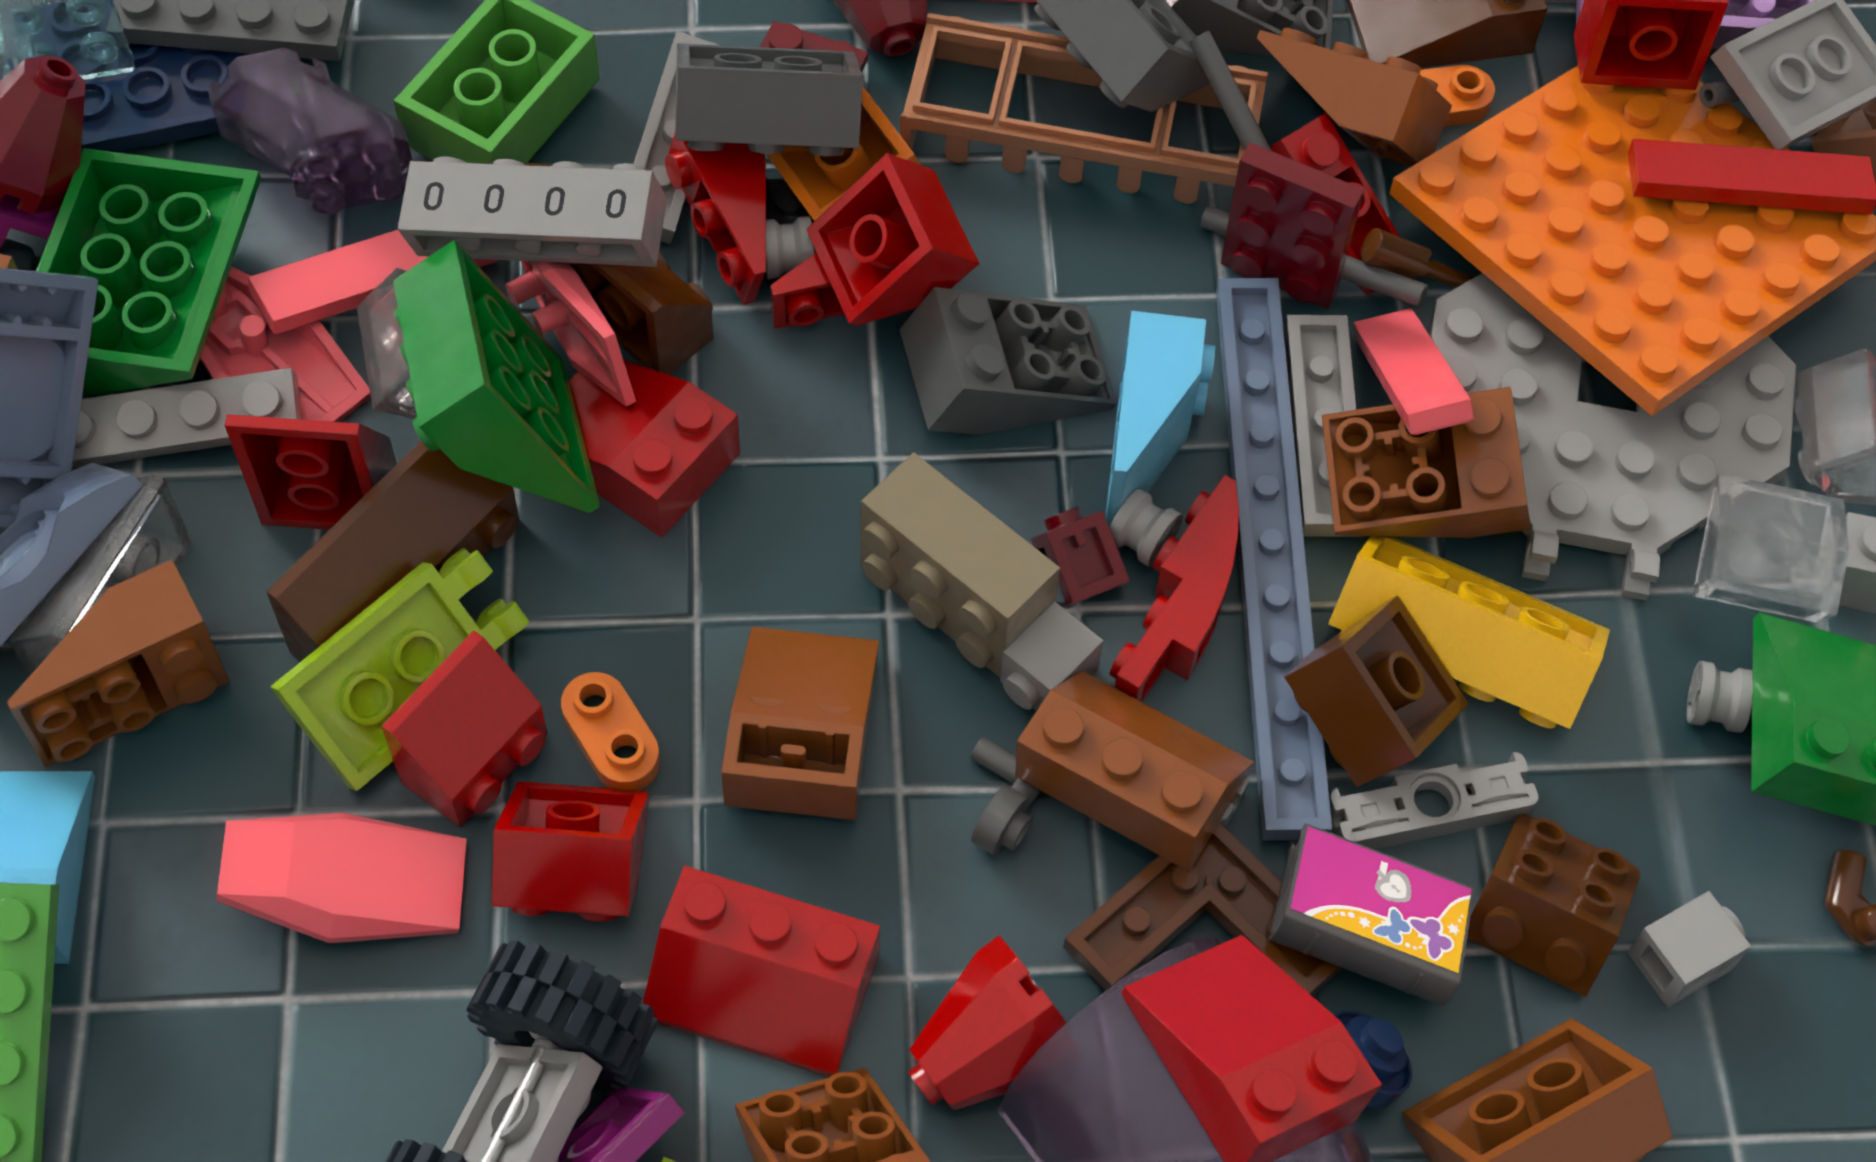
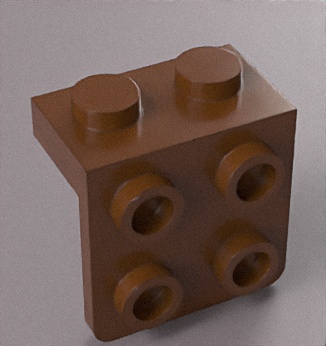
[1467,814,1641,997]

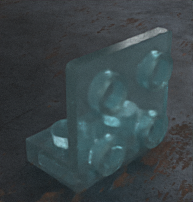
[0,0,135,81]

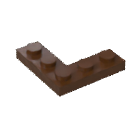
[1063,822,1343,996]

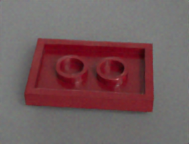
[1220,142,1364,309]

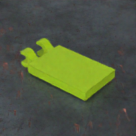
[270,548,530,792]

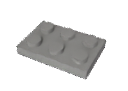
[1711,0,1876,150]

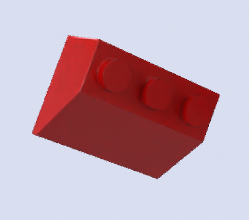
[642,865,880,1077]

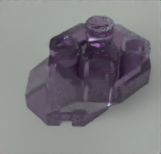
[208,48,412,215]

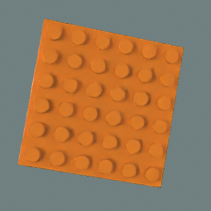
[1389,65,1876,416]

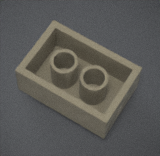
[860,452,1060,677]

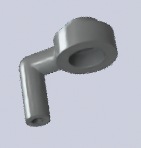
[970,736,1041,856]

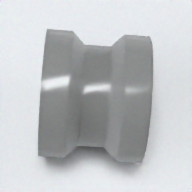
[766,216,814,280]
[1109,488,1183,568]
[1686,661,1753,733]

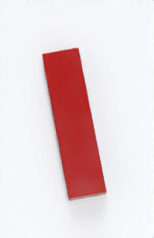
[1628,139,1876,215]

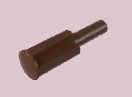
[1361,228,1473,288]

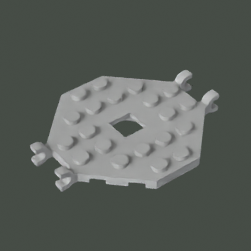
[1429,273,1796,601]

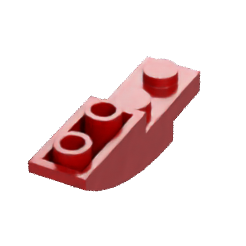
[1109,475,1239,703]

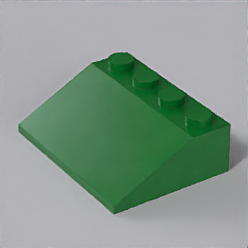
[36,148,261,397]
[393,240,600,513]
[1751,612,1876,826]

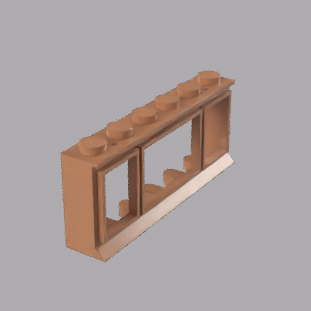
[900,13,1268,204]

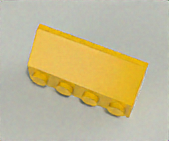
[1328,536,1610,729]

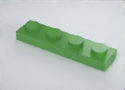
[0,882,59,1162]

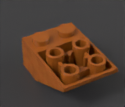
[1257,28,1452,166]
[1321,387,1531,538]
[7,559,230,768]
[721,627,879,820]
[735,1068,931,1162]

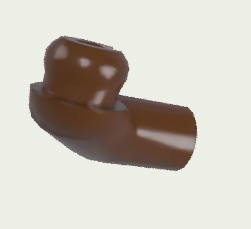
[1824,850,1876,946]

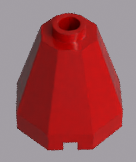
[908,935,1088,1111]

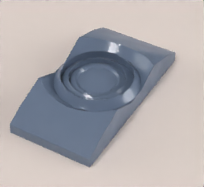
[0,268,98,527]
[0,463,143,647]

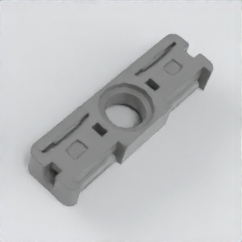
[1329,752,1539,849]

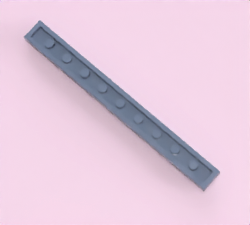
[1216,278,1332,841]

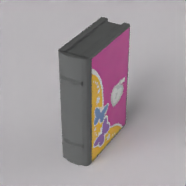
[1269,823,1475,1006]

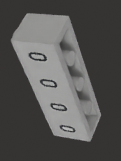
[398,156,667,267]

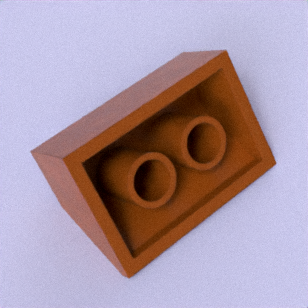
[1015,671,1254,871]
[1402,1018,1673,1162]

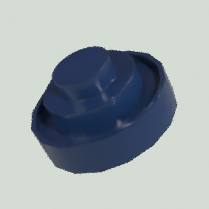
[1334,1011,1413,1108]

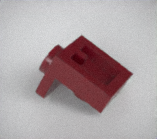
[1030,506,1130,606]

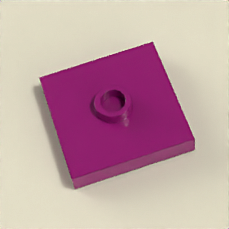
[558,1087,685,1162]

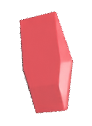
[505,261,636,407]
[199,266,373,422]
[216,813,467,943]

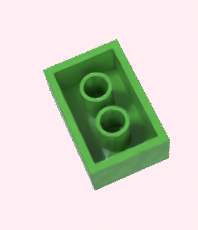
[394,0,600,164]

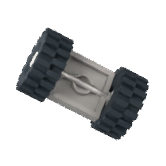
[385,941,658,1162]

